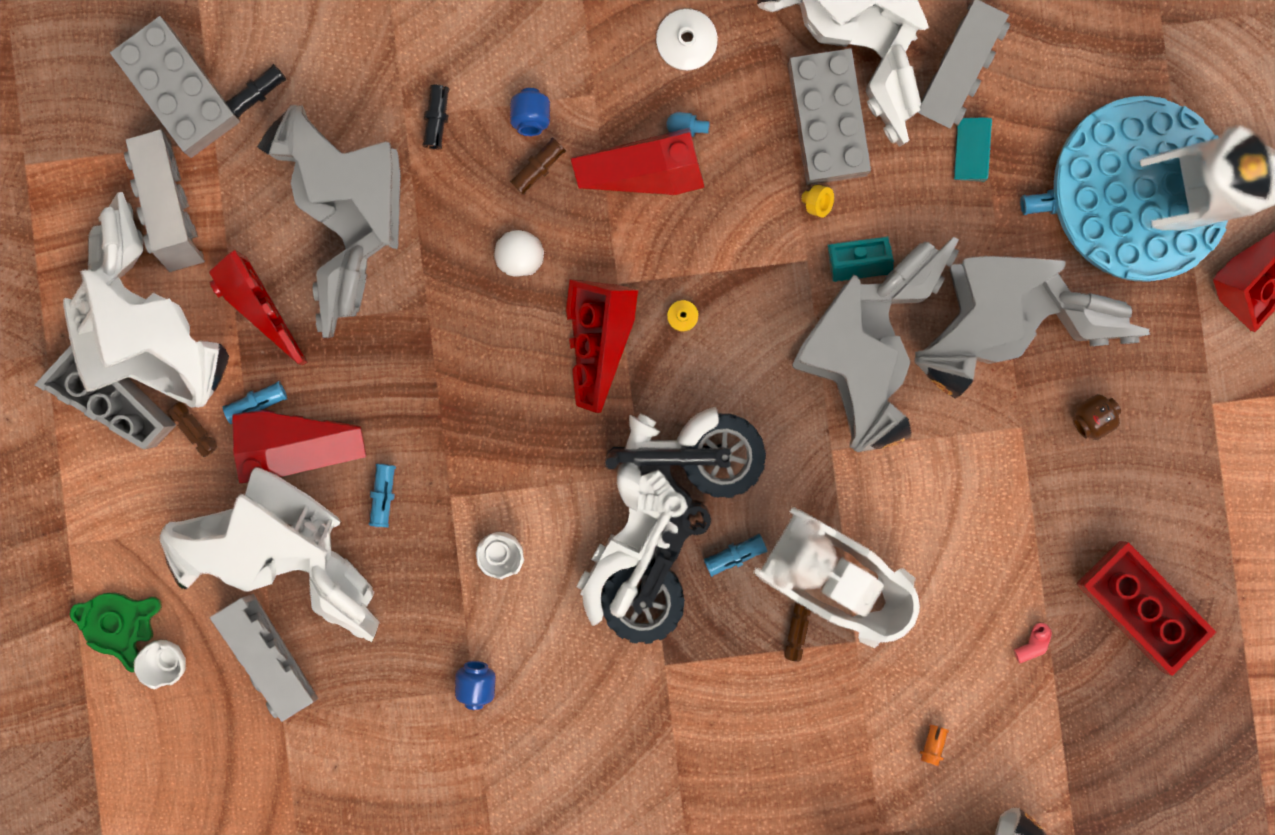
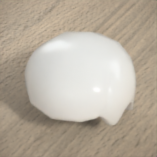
[494,230,544,277]
[476,532,524,580]
[134,640,186,689]

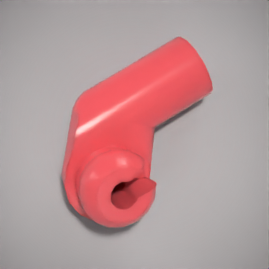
[1014,623,1052,664]

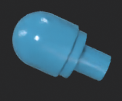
[666,112,710,137]

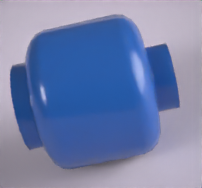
[510,88,550,136]
[455,661,496,710]

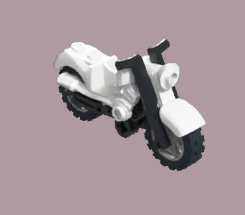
[576,407,766,644]

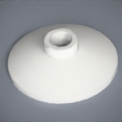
[656,9,717,70]

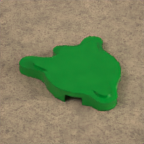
[70,592,162,672]

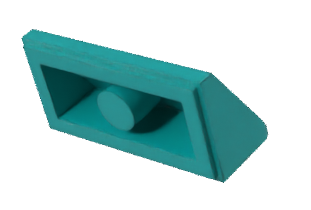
[954,117,992,182]
[828,237,894,282]

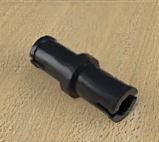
[226,64,287,118]
[422,84,450,150]

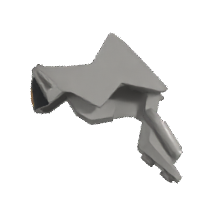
[257,105,401,338]
[792,237,959,453]
[914,256,1150,399]

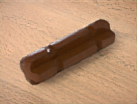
[168,402,217,457]
[784,602,811,662]

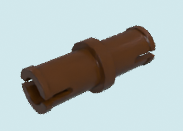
[510,137,566,195]

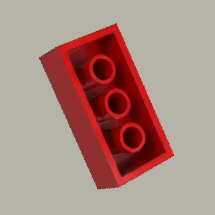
[1076,541,1217,676]

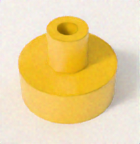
[802,185,834,217]
[667,300,698,332]

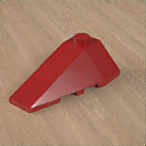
[571,127,705,195]
[1213,231,1275,332]
[209,250,308,366]
[566,279,638,413]
[232,410,367,484]

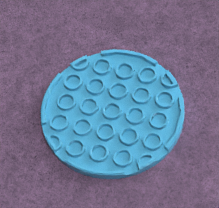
[1054,96,1228,282]

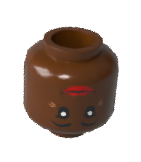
[1072,394,1121,440]

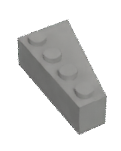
[917,0,1010,129]
[124,129,205,272]
[35,345,176,450]
[210,594,318,722]

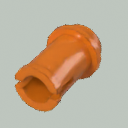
[919,724,949,766]

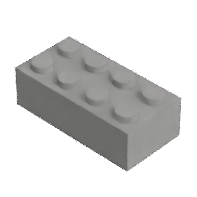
[110,16,241,158]
[787,48,871,186]

